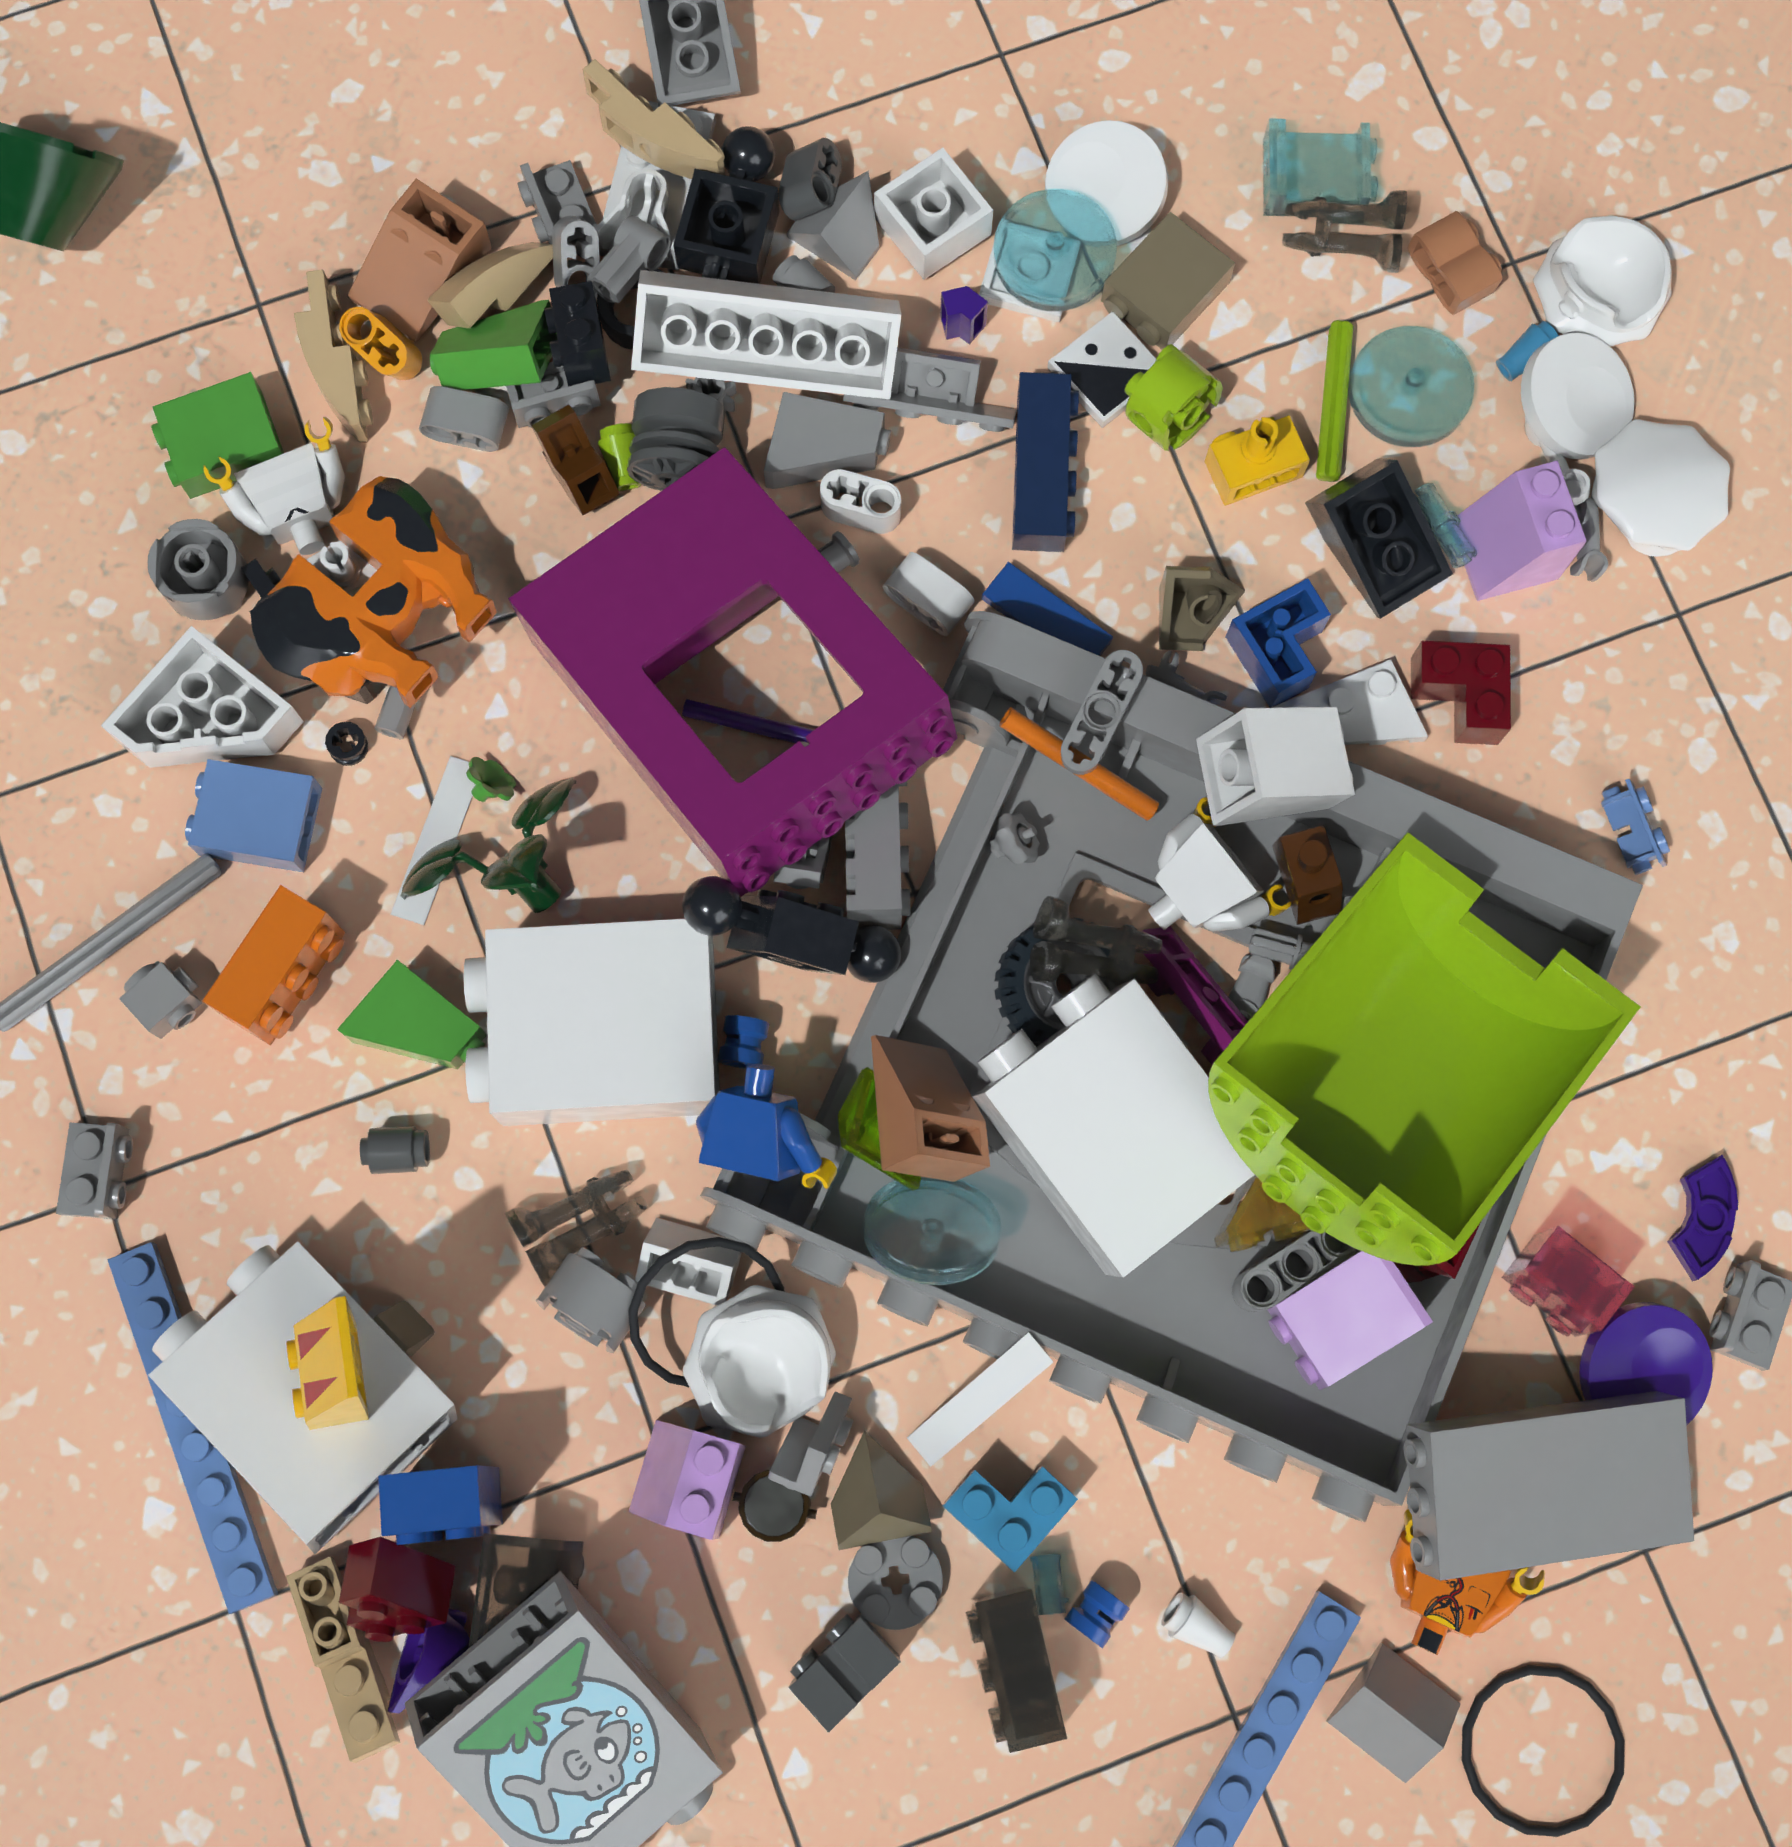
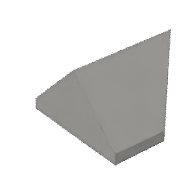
[787,170,879,281]

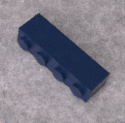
[1012,372,1079,552]

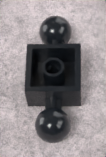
[673,126,780,284]
[682,876,901,983]

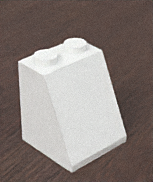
[1196,707,1355,826]

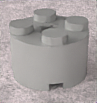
[147,519,249,620]
[536,1247,646,1353]

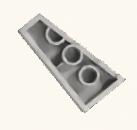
[845,781,910,930]

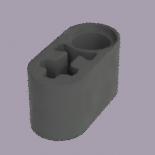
[778,138,842,221]

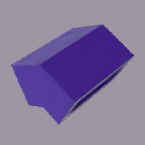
[940,286,988,345]

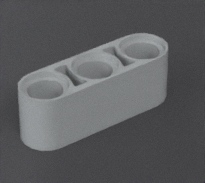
[1232,1229,1357,1312]

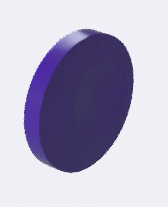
[1579,1302,1713,1425]

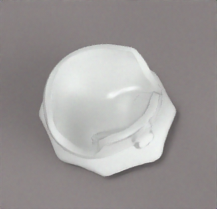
[1533,216,1672,347]
[1591,419,1730,557]
[683,1285,836,1438]

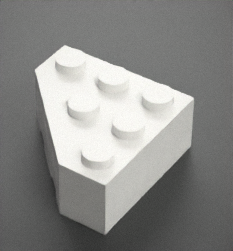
[101,626,304,768]

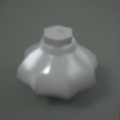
[990,813,1040,864]

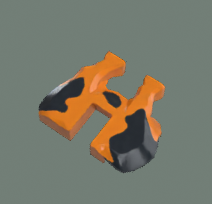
[250,476,497,708]

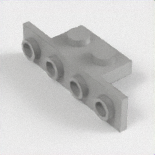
[843,347,1017,432]

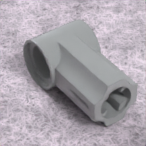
[588,215,671,304]

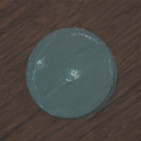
[994,189,1117,311]
[1348,326,1474,447]
[864,1175,1001,1285]

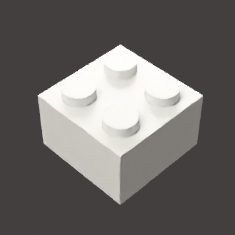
[874,147,993,280]

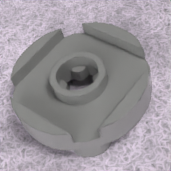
[848,1536,943,1630]

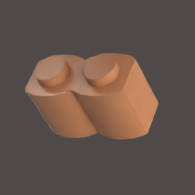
[1407,211,1503,315]

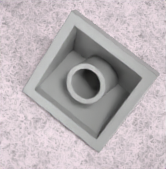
[1326,1643,1460,1783]

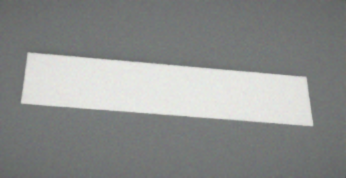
[390,756,476,925]
[907,1332,1053,1467]

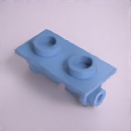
[1601,779,1671,875]

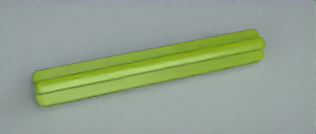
[1316,320,1354,482]

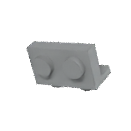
[506,362,601,428]
[768,1391,854,1497]

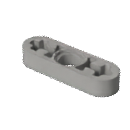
[1061,650,1143,775]

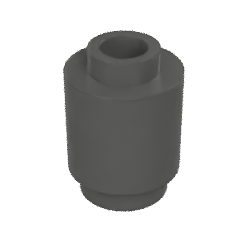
[360,1126,430,1174]

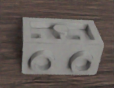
[517,160,596,248]
[56,1122,133,1220]
[1709,1260,1792,1371]

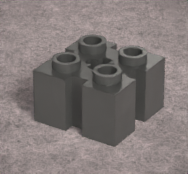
[788,1614,901,1733]

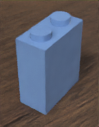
[185,759,323,873]

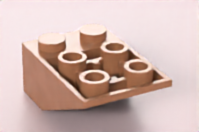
[347,178,492,343]
[871,1035,990,1182]

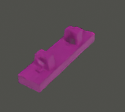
[1134,926,1248,1064]

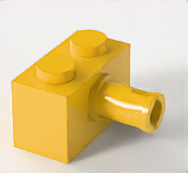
[1204,415,1310,506]

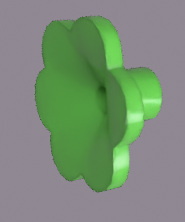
[466,757,516,802]

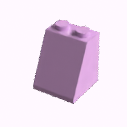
[1450,460,1587,601]
[1268,1251,1433,1390]
[629,1420,746,1540]

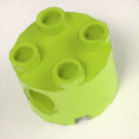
[1125,344,1223,451]

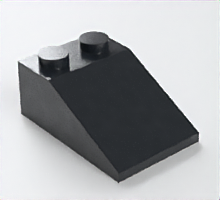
[1305,459,1453,619]

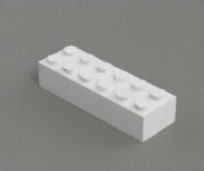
[631,270,902,400]

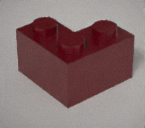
[1411,641,1511,745]
[339,1536,456,1642]

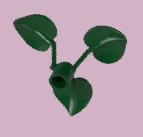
[400,777,576,913]

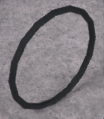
[628,1237,785,1387]
[1461,1665,1625,1837]

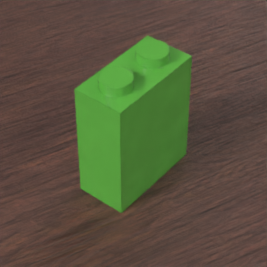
[151,372,284,499]

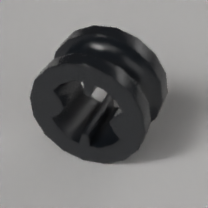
[325,722,368,766]

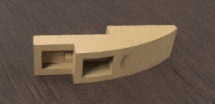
[583,59,725,179]
[294,269,373,443]
[286,1556,401,1763]

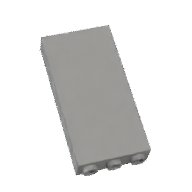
[1404,1391,1694,1581]

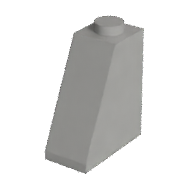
[764,392,891,489]

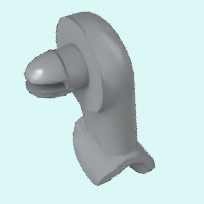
[1570,498,1608,582]
[1145,650,1227,702]
[1228,955,1276,1021]

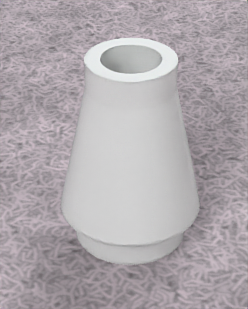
[1161,1592,1235,1658]

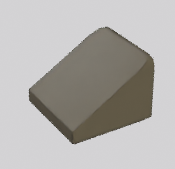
[373,1301,435,1356]

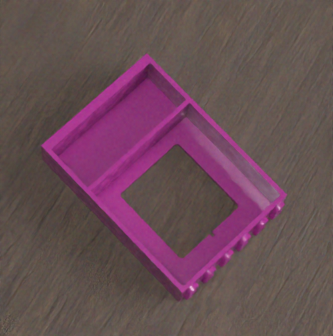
[508,447,958,897]

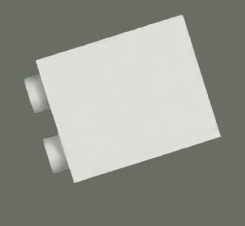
[464,919,720,1126]
[972,973,1255,1278]
[148,1241,458,1554]

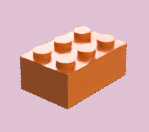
[202,885,346,1046]

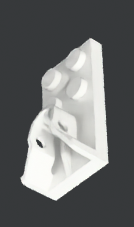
[593,101,716,271]

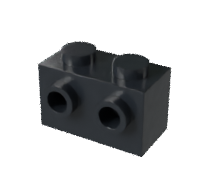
[544,281,611,387]

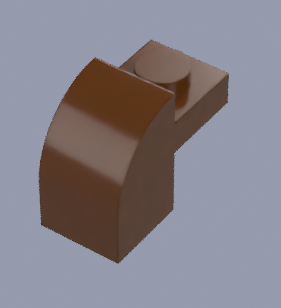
[531,404,620,515]

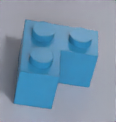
[942,1466,1078,1572]

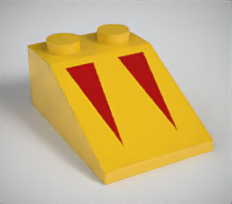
[286,1296,369,1430]

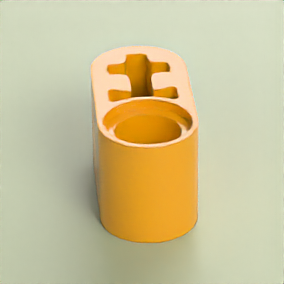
[339,307,422,380]

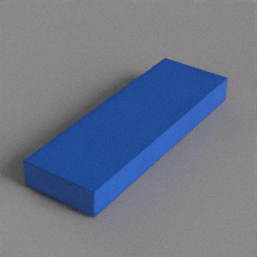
[982,562,1113,656]

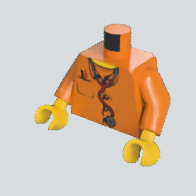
[1390,1509,1545,1655]

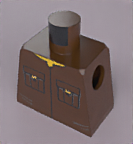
[1272,825,1343,925]

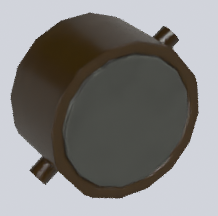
[732,1470,817,1542]

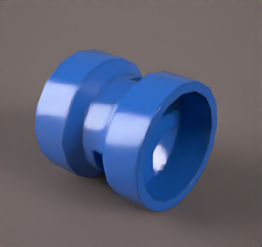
[717,1015,770,1069]
[1064,1580,1130,1649]

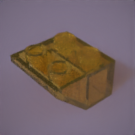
[1214,1175,1311,1253]

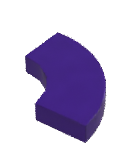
[1667,1155,1738,1282]

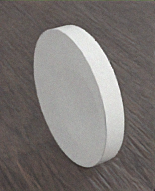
[1045,120,1168,247]
[1521,333,1634,460]

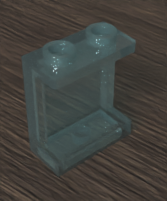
[1263,118,1378,218]

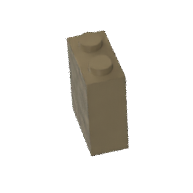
[1101,212,1235,350]

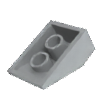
[639,0,741,106]

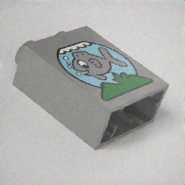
[404,1571,723,1847]

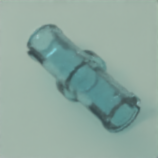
[1414,483,1477,568]

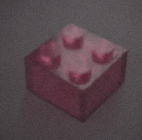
[1501,1226,1635,1337]

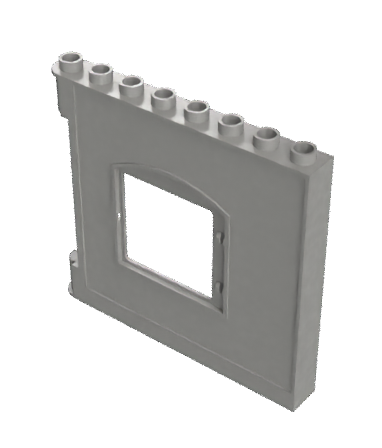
[700,611,1643,1522]

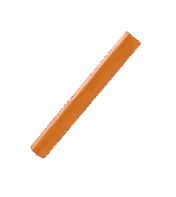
[999,707,1159,821]

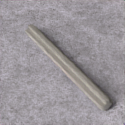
[0,854,222,1032]

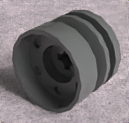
[627,387,725,491]

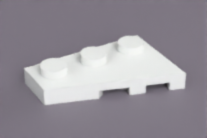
[1272,659,1428,746]

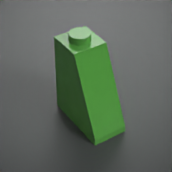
[430,300,558,390]
[337,960,487,1070]

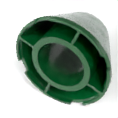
[0,122,124,251]

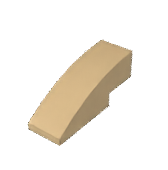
[427,242,553,328]

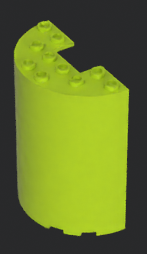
[1208,832,1641,1266]

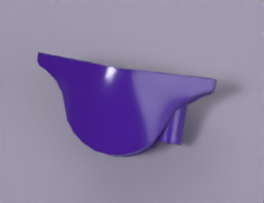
[387,1608,471,1714]

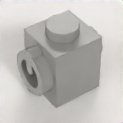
[119,961,202,1039]

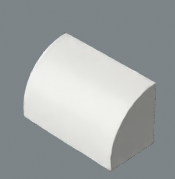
[635,1217,742,1306]

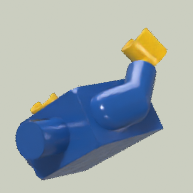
[696,1064,837,1189]

